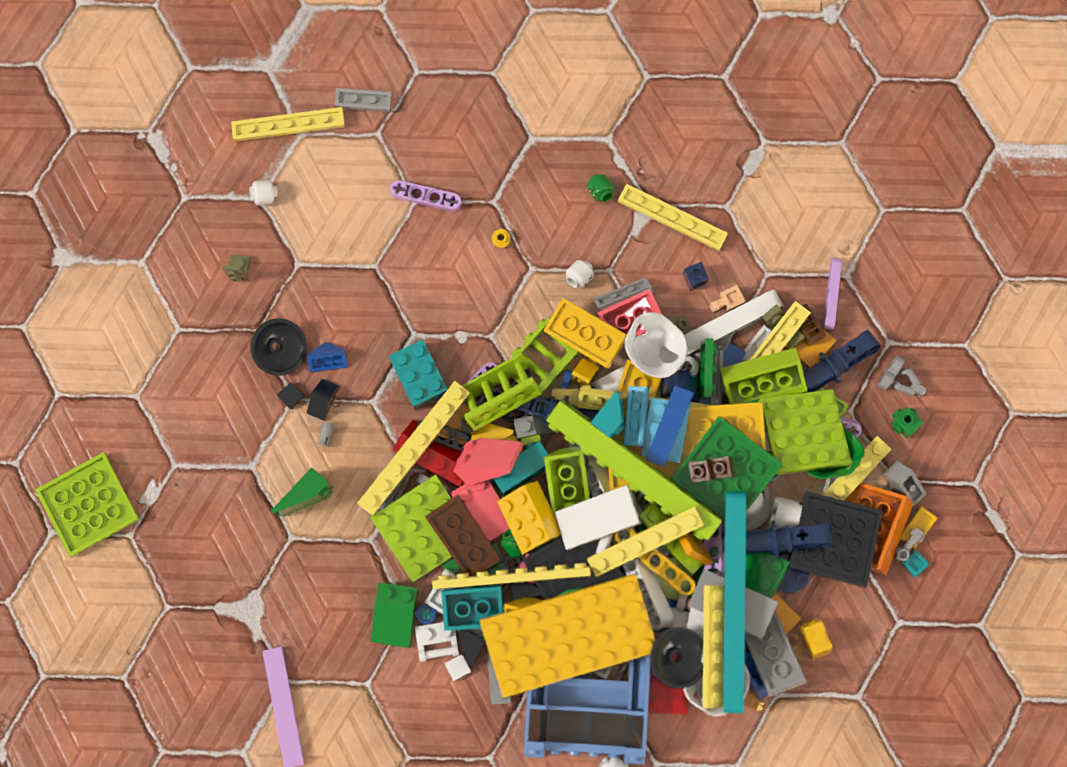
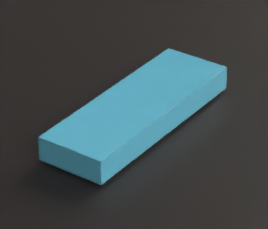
[624,386,649,447]

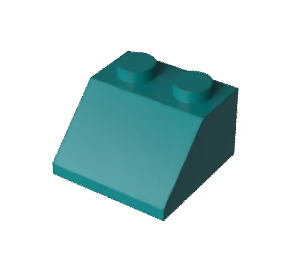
[591,391,625,438]

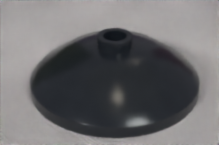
[250,318,307,376]
[650,627,703,689]

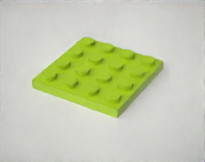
[758,389,852,475]
[35,452,140,558]
[370,474,452,582]

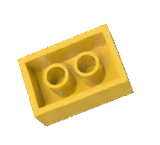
[497,481,561,554]

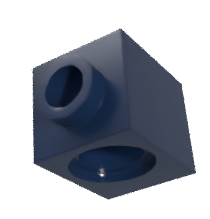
[683,261,709,291]

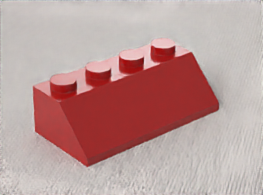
[392,420,465,488]

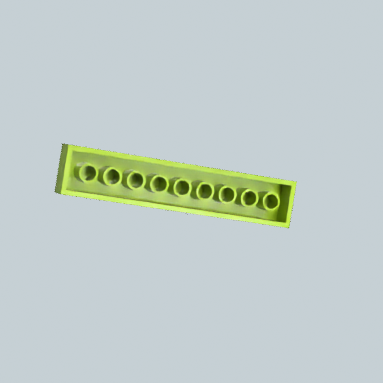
[546,400,723,540]

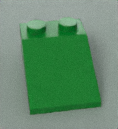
[271,467,334,517]
[370,582,419,648]

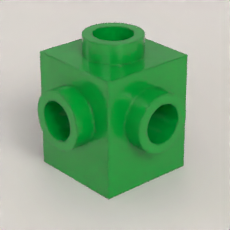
[890,407,924,439]

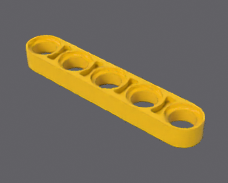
[615,528,696,596]

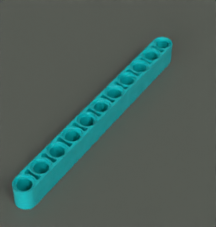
[723,492,746,714]

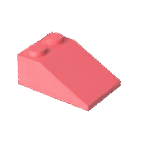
[597,289,662,348]
[453,438,523,486]
[450,480,510,542]

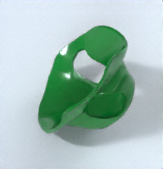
[806,428,865,479]

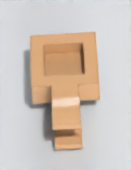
[709,285,746,312]

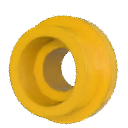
[492,229,511,248]

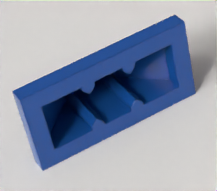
[307,342,348,372]

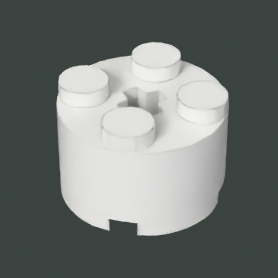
[767,496,802,529]

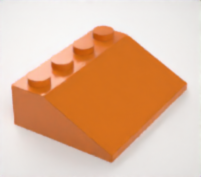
[846,483,914,575]

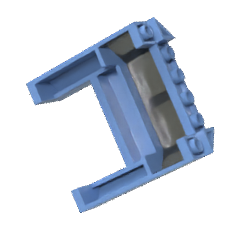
[524,654,650,764]

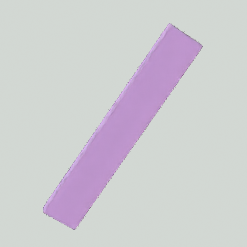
[262,647,305,767]

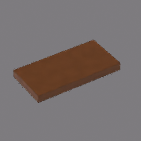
[425,494,502,576]

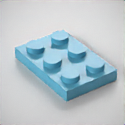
[641,398,691,463]

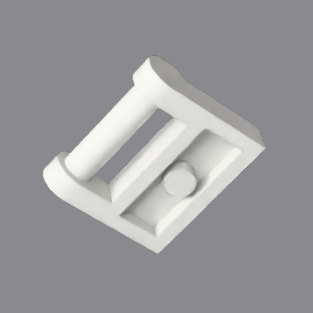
[415,622,459,662]

